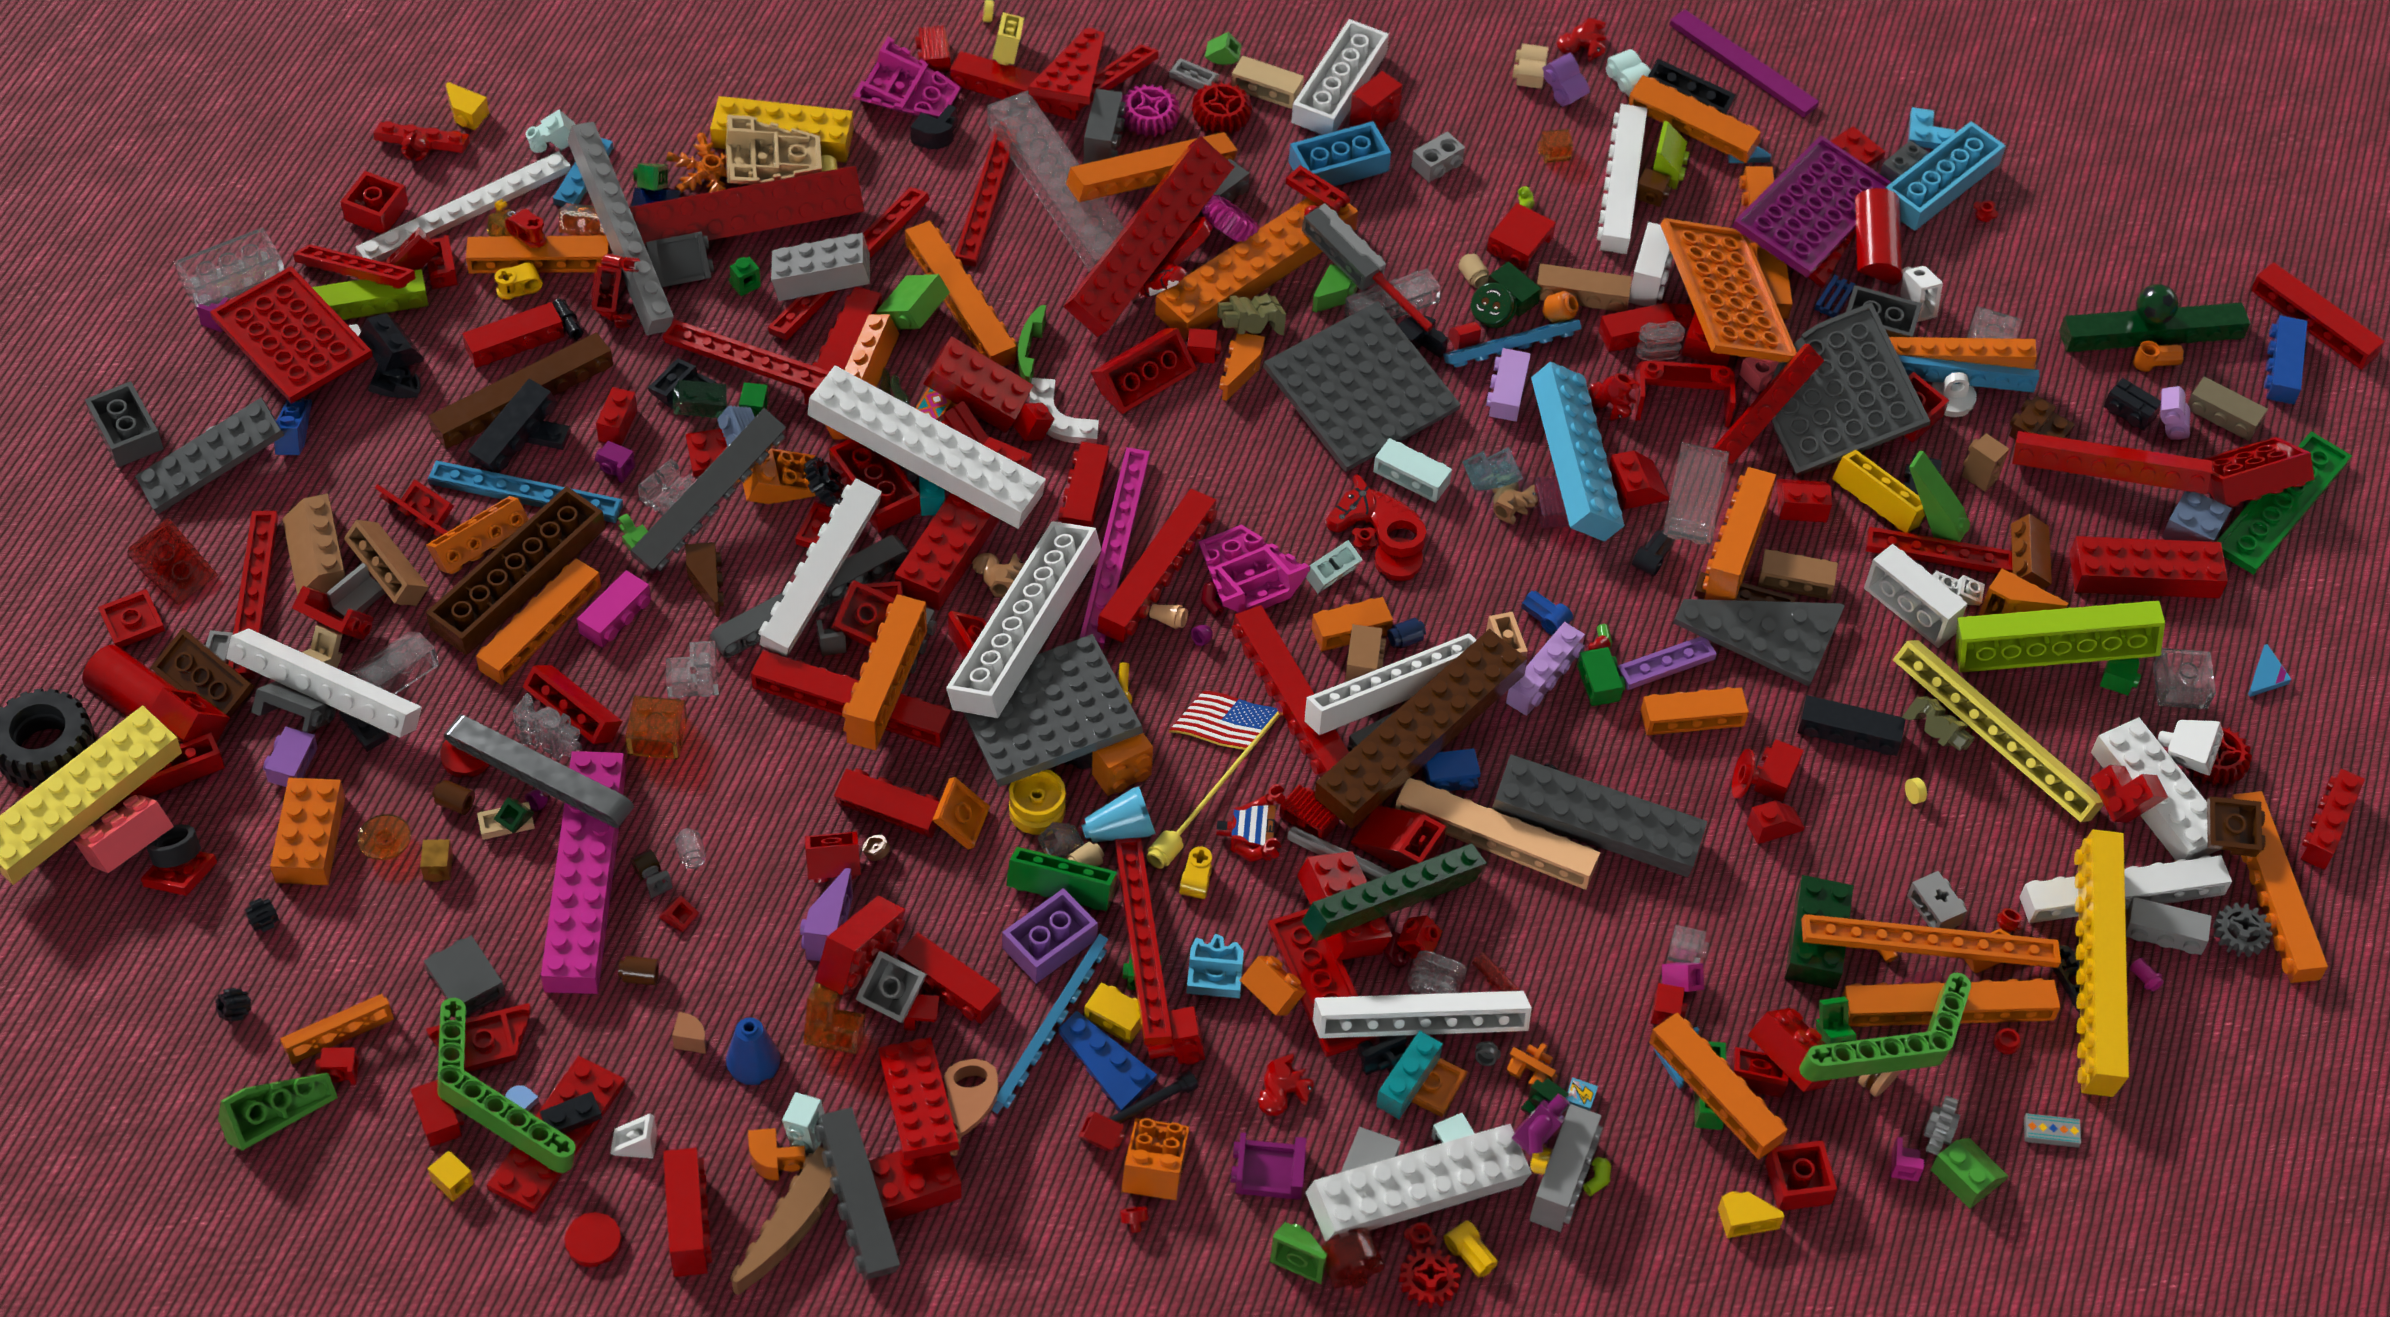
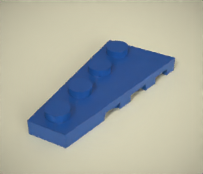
[1059,1011,1157,1113]

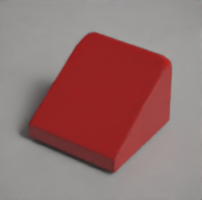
[659,895,699,932]

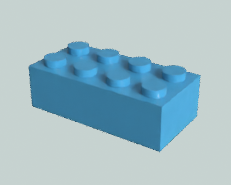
[1289,121,1391,186]

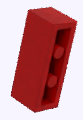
[1599,302,1677,352]

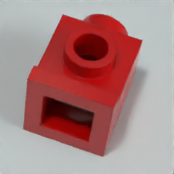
[315,1047,359,1085]

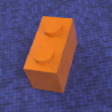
[1240,955,1306,1016]

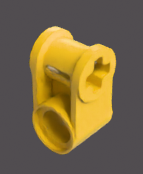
[495,262,543,300]
[1179,846,1212,899]

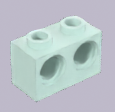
[1306,540,1363,594]
[782,1092,825,1154]

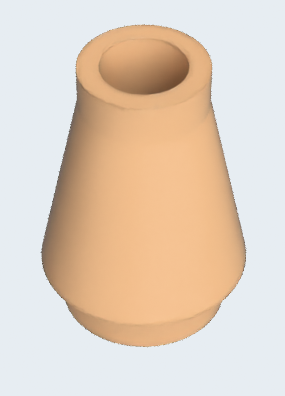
[1149,604,1188,629]

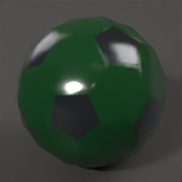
[2136,284,2179,325]

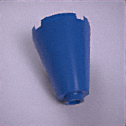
[726,1018,781,1085]

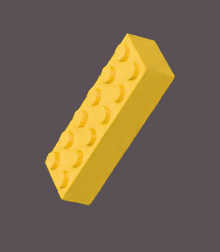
[710,96,854,162]

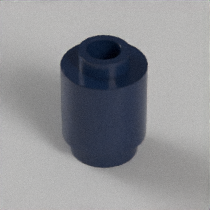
[1387,617,1426,649]

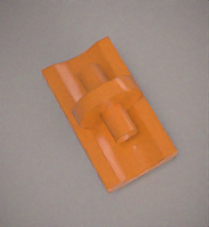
[1507,1043,1557,1086]

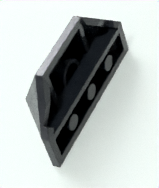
[1648,58,1737,115]

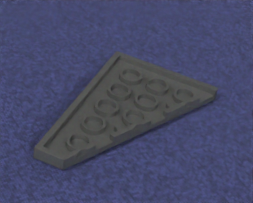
[1673,599,1845,687]

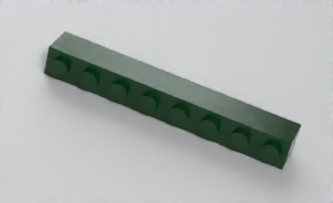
[2059,302,2250,352]
[1302,844,1487,942]

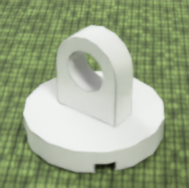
[1932,372,1977,417]

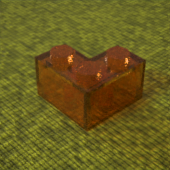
[803,982,866,1054]

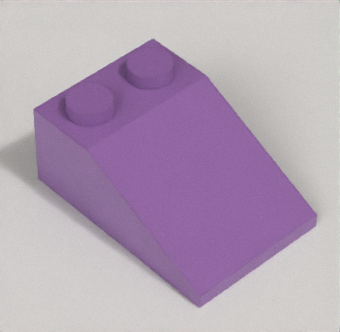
[800,868,853,961]

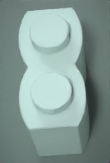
[1606,49,1651,96]

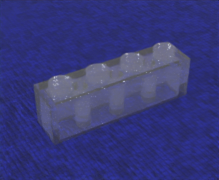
[1344,268,1441,319]

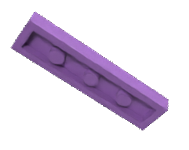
[1617,636,1717,690]

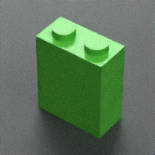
[876,274,950,329]

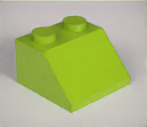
[1653,121,1689,189]

